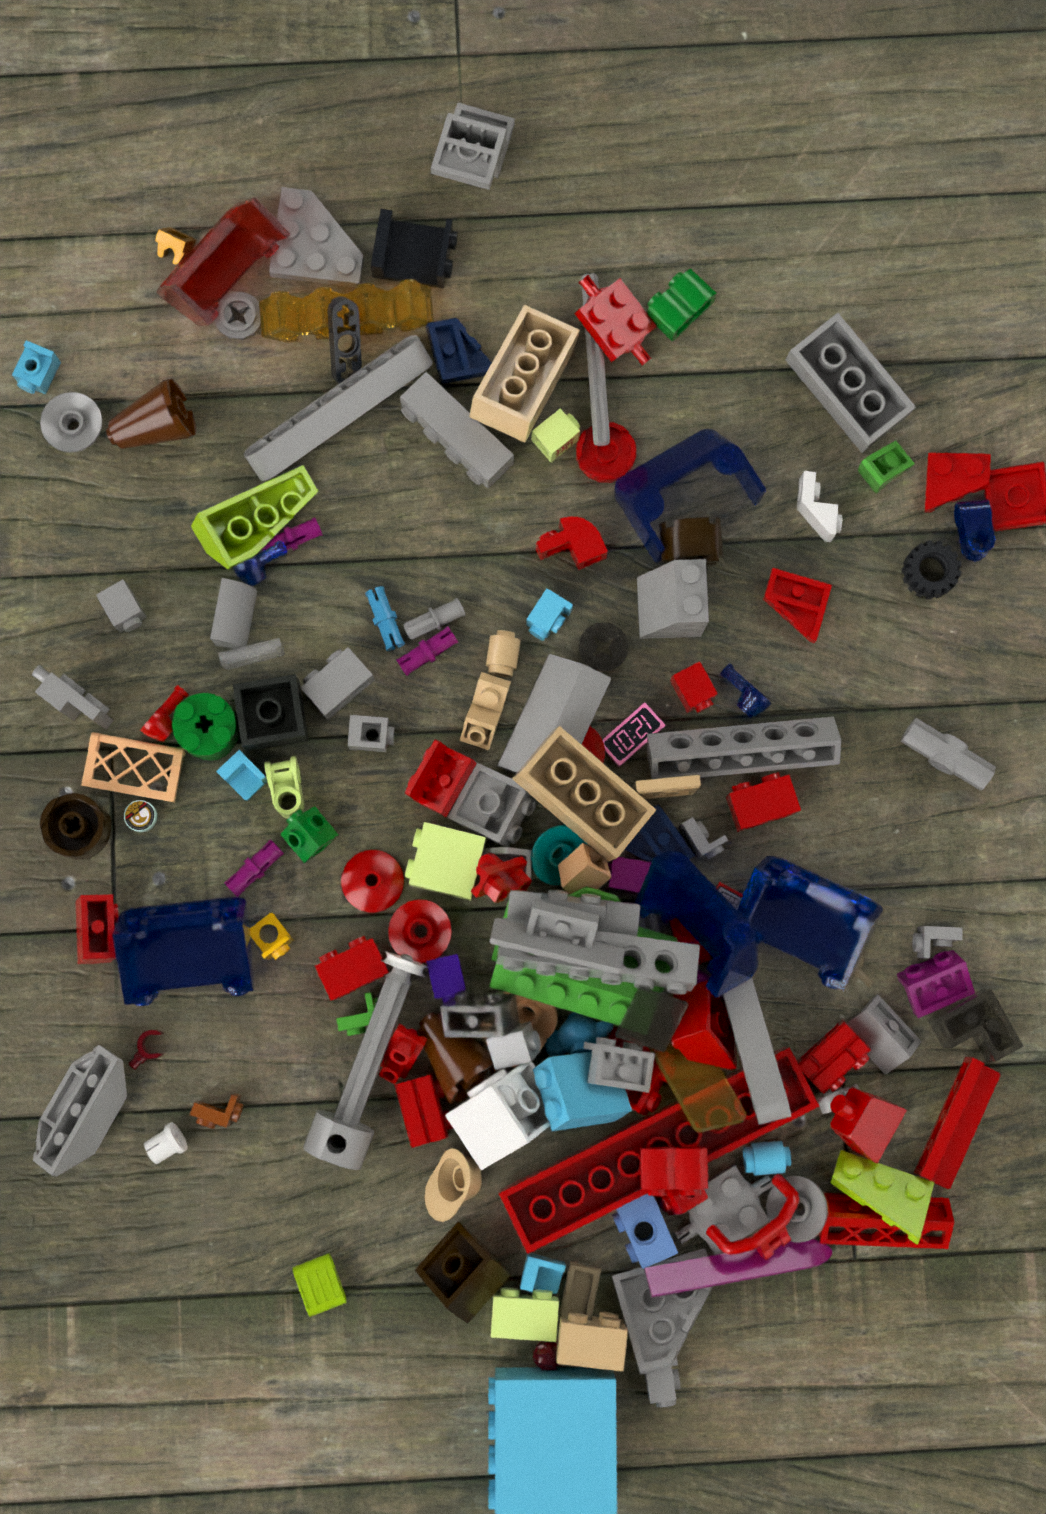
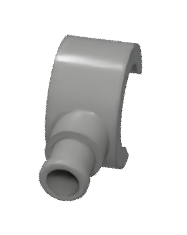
[816,1084,859,1114]

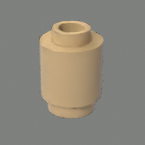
[486,630,521,678]

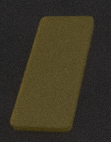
[640,1008,746,1133]

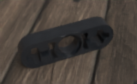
[327,296,362,384]

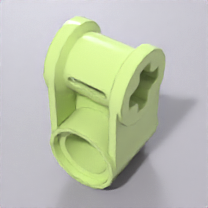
[264,756,304,819]

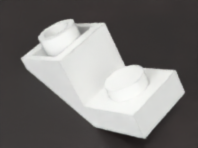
[797,471,842,542]

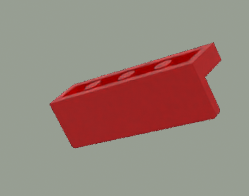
[913,1057,1000,1189]

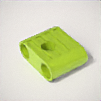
[292,1253,347,1317]

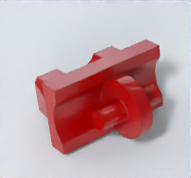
[471,853,532,904]
[378,1023,427,1084]

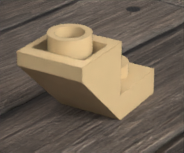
[460,672,511,750]

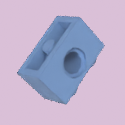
[612,1193,678,1269]

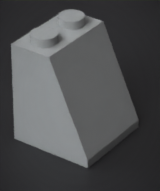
[637,559,709,639]

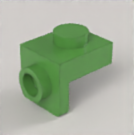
[337,992,378,1036]

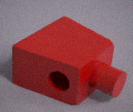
[830,1087,907,1164]

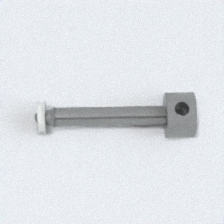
[303,951,429,1170]

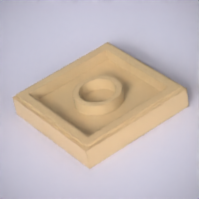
[632,775,701,799]

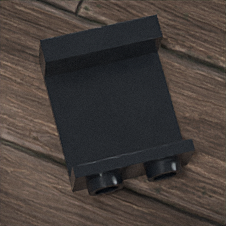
[371,208,458,288]

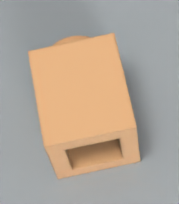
[558,843,611,894]

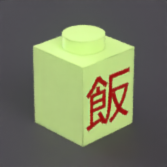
[531,408,580,462]

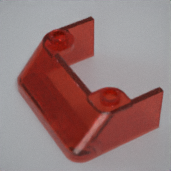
[156,197,290,326]

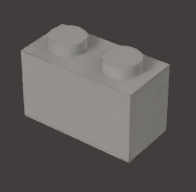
[300,647,375,720]

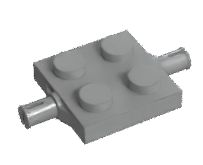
[675,1164,774,1255]

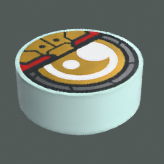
[124,800,157,832]

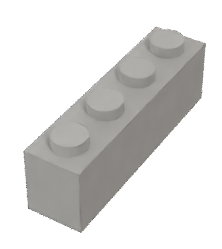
[400,372,514,489]

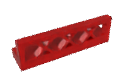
[819,1193,955,1249]

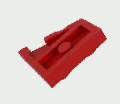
[925,453,991,513]
[763,568,832,643]

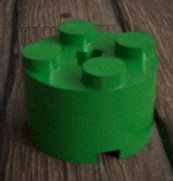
[172,693,240,760]

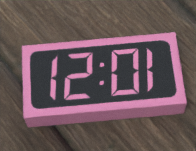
[603,702,666,767]

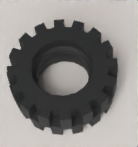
[902,540,962,599]

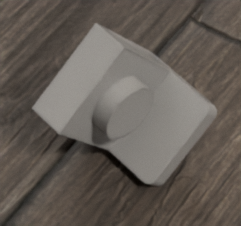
[679,817,728,860]
[912,926,963,959]

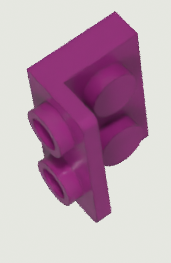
[896,950,975,1018]

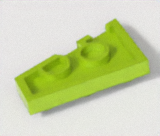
[830,1150,935,1244]

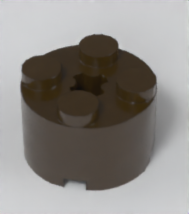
[659,517,724,566]
[40,793,112,860]

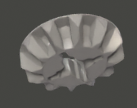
[214,292,263,341]

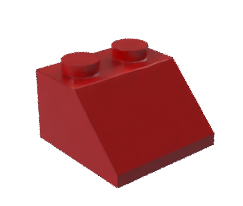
[670,980,737,1070]

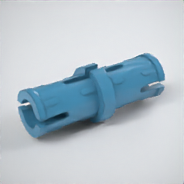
[365,586,405,651]

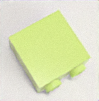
[405,822,486,901]

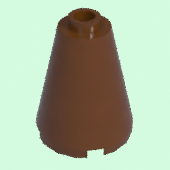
[106,379,197,449]
[417,1012,499,1104]

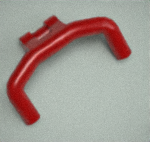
[706,1174,800,1260]

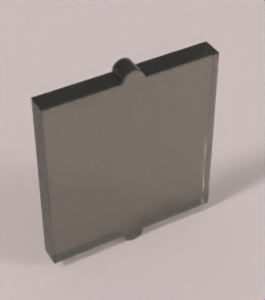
[615,986,689,1052]

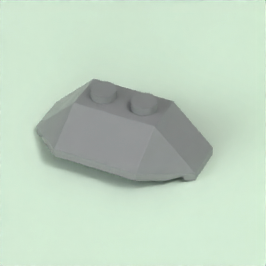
[33,1045,127,1177]

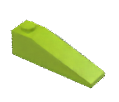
[191,465,318,569]

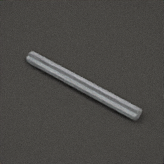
[582,273,610,446]

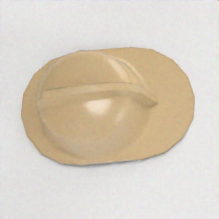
[424,1148,482,1222]

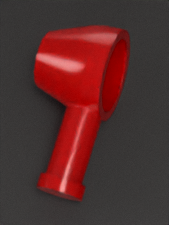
[140,685,189,742]

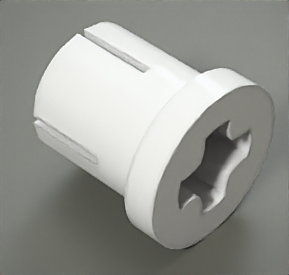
[144,1122,188,1164]

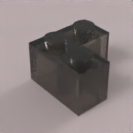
[927,989,1023,1062]

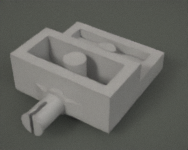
[32,665,114,730]

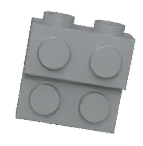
[448,763,537,847]

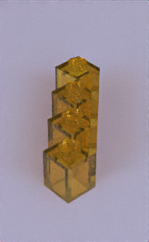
[259,279,434,343]

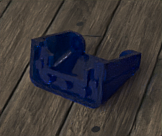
[635,851,759,998]
[727,855,883,991]
[112,897,254,1006]

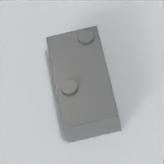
[785,313,916,453]

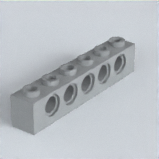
[647,716,841,779]
[496,917,700,994]

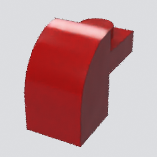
[536,516,608,571]

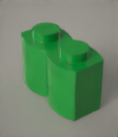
[647,268,716,341]

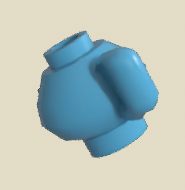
[545,1012,614,1056]

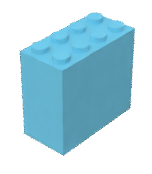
[488,1367,617,1514]

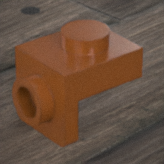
[190,1093,244,1129]

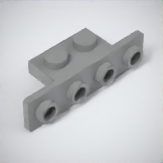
[507,890,640,936]
[490,900,625,974]

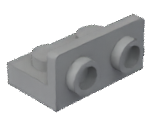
[583,1037,655,1093]

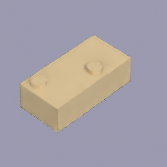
[469,305,580,443]
[512,726,656,861]

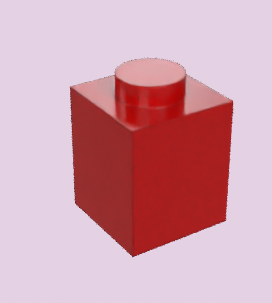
[670,661,718,714]

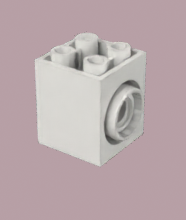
[445,1062,550,1170]

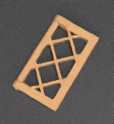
[81,732,185,803]

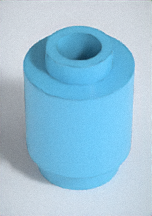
[743,1140,791,1176]

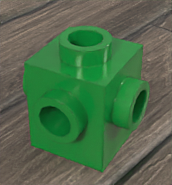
[280,806,339,863]

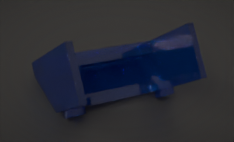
[614,429,766,564]

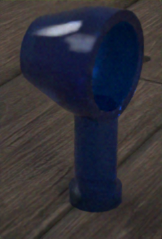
[233,540,288,587]
[720,663,772,718]

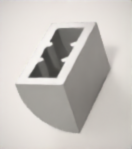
[210,578,257,651]

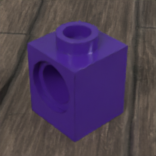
[426,954,467,1004]

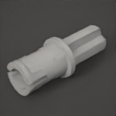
[403,598,466,639]

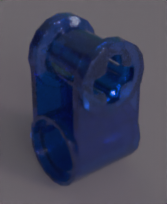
[954,499,996,561]

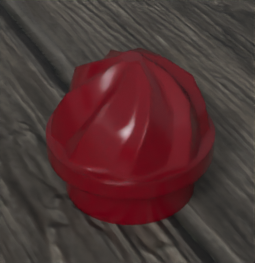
[533,1338,564,1371]

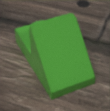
[858,441,915,493]

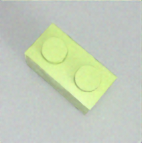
[491,1287,559,1342]

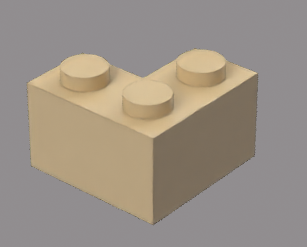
[556,1312,628,1371]

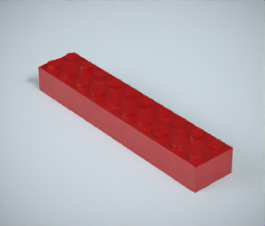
[499,1047,819,1254]

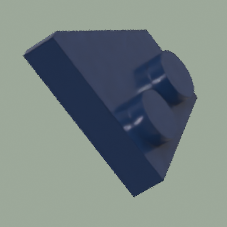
[426,318,492,384]
[625,804,695,874]

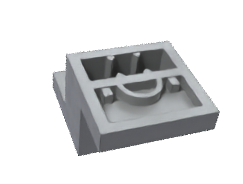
[431,103,515,190]

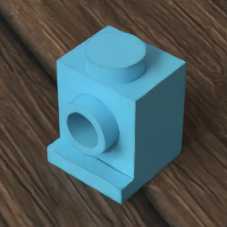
[12,340,61,394]
[526,588,573,641]

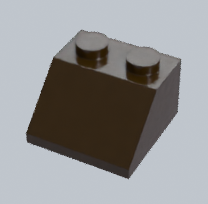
[415,1221,512,1324]

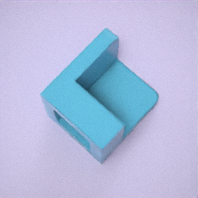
[216,750,268,801]
[520,1253,566,1294]

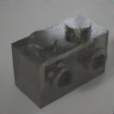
[440,989,520,1038]

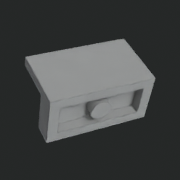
[847,994,922,1075]

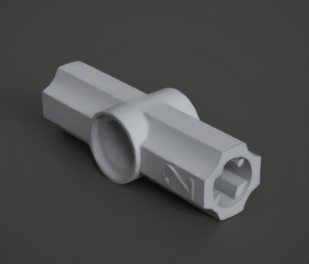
[900,718,996,791]

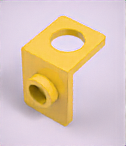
[248,913,294,960]

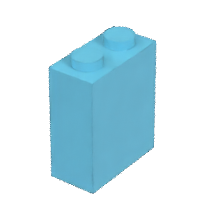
[533,1052,632,1131]

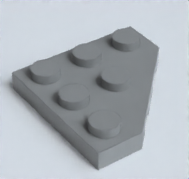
[269,187,364,288]
[612,1248,713,1375]

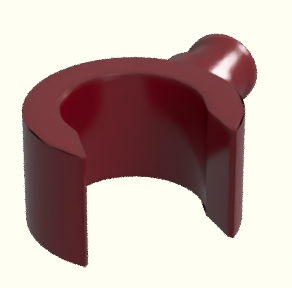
[128,1030,164,1070]

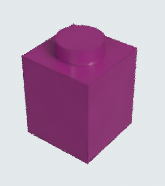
[607,857,651,896]

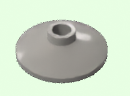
[40,392,103,453]
[766,1176,828,1242]

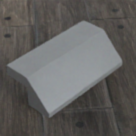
[497,654,611,775]

